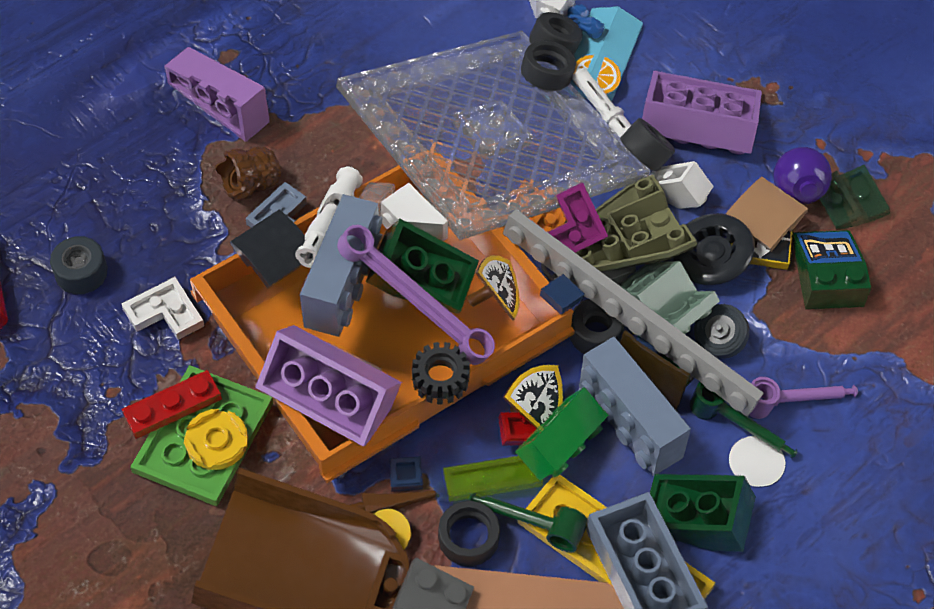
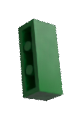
[515,387,609,481]

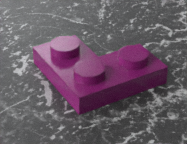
[548,182,608,252]

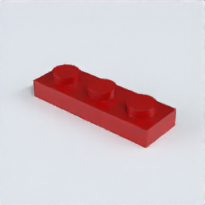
[121,370,222,439]

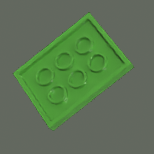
[130,365,273,506]

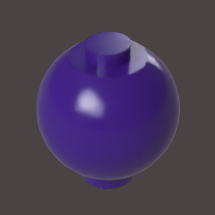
[773,147,832,204]

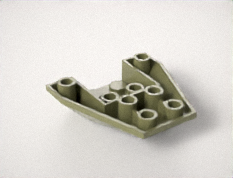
[575,175,697,272]

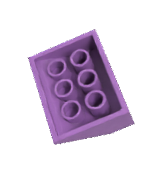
[642,71,762,154]

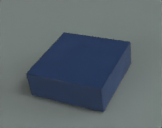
[540,274,585,315]
[389,456,423,492]

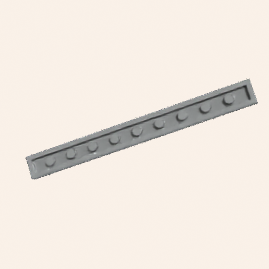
[503,209,764,417]

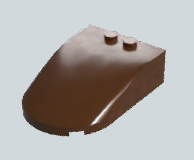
[191,468,409,609]

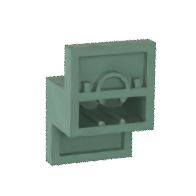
[619,261,720,334]

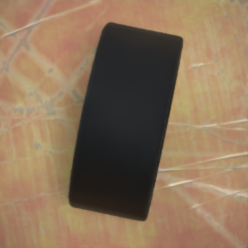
[521,41,576,91]
[438,500,500,567]

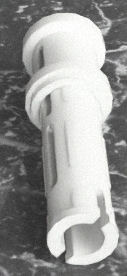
[572,67,631,145]

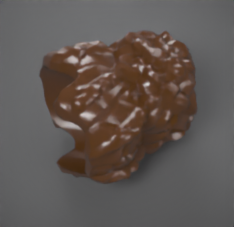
[215,146,281,200]

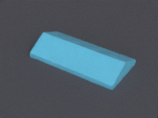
[559,7,643,102]

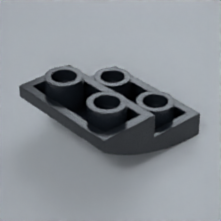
[230,209,313,289]

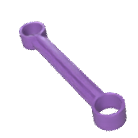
[337,225,495,365]

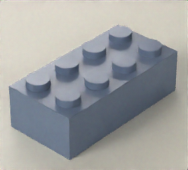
[300,194,383,337]
[579,337,691,477]
[586,492,708,609]

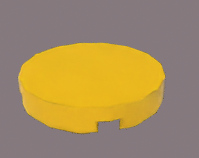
[184,409,248,470]

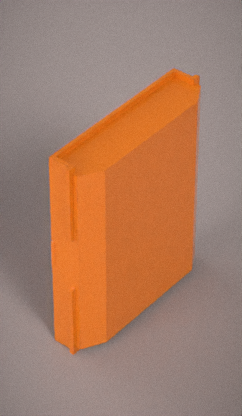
[190,146,575,483]

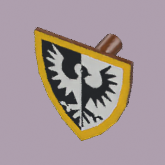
[468,255,519,321]
[503,365,563,429]

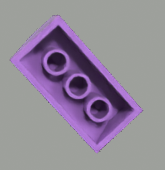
[255,325,402,446]

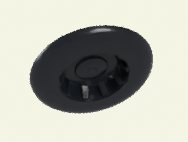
[673,213,755,285]

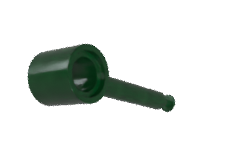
[689,382,798,458]
[469,492,588,553]

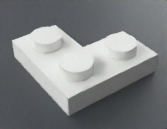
[121,277,204,340]

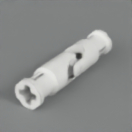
[296,166,363,268]

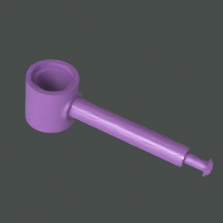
[749,377,858,419]

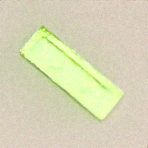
[443,456,543,502]

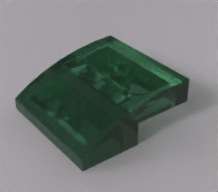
[819,165,890,230]

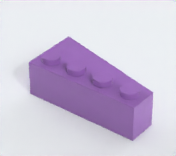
[164,47,269,142]

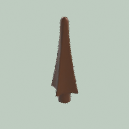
[350,490,437,514]

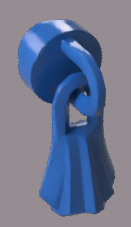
[566,4,604,39]

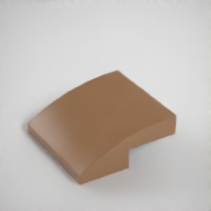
[726,177,808,252]

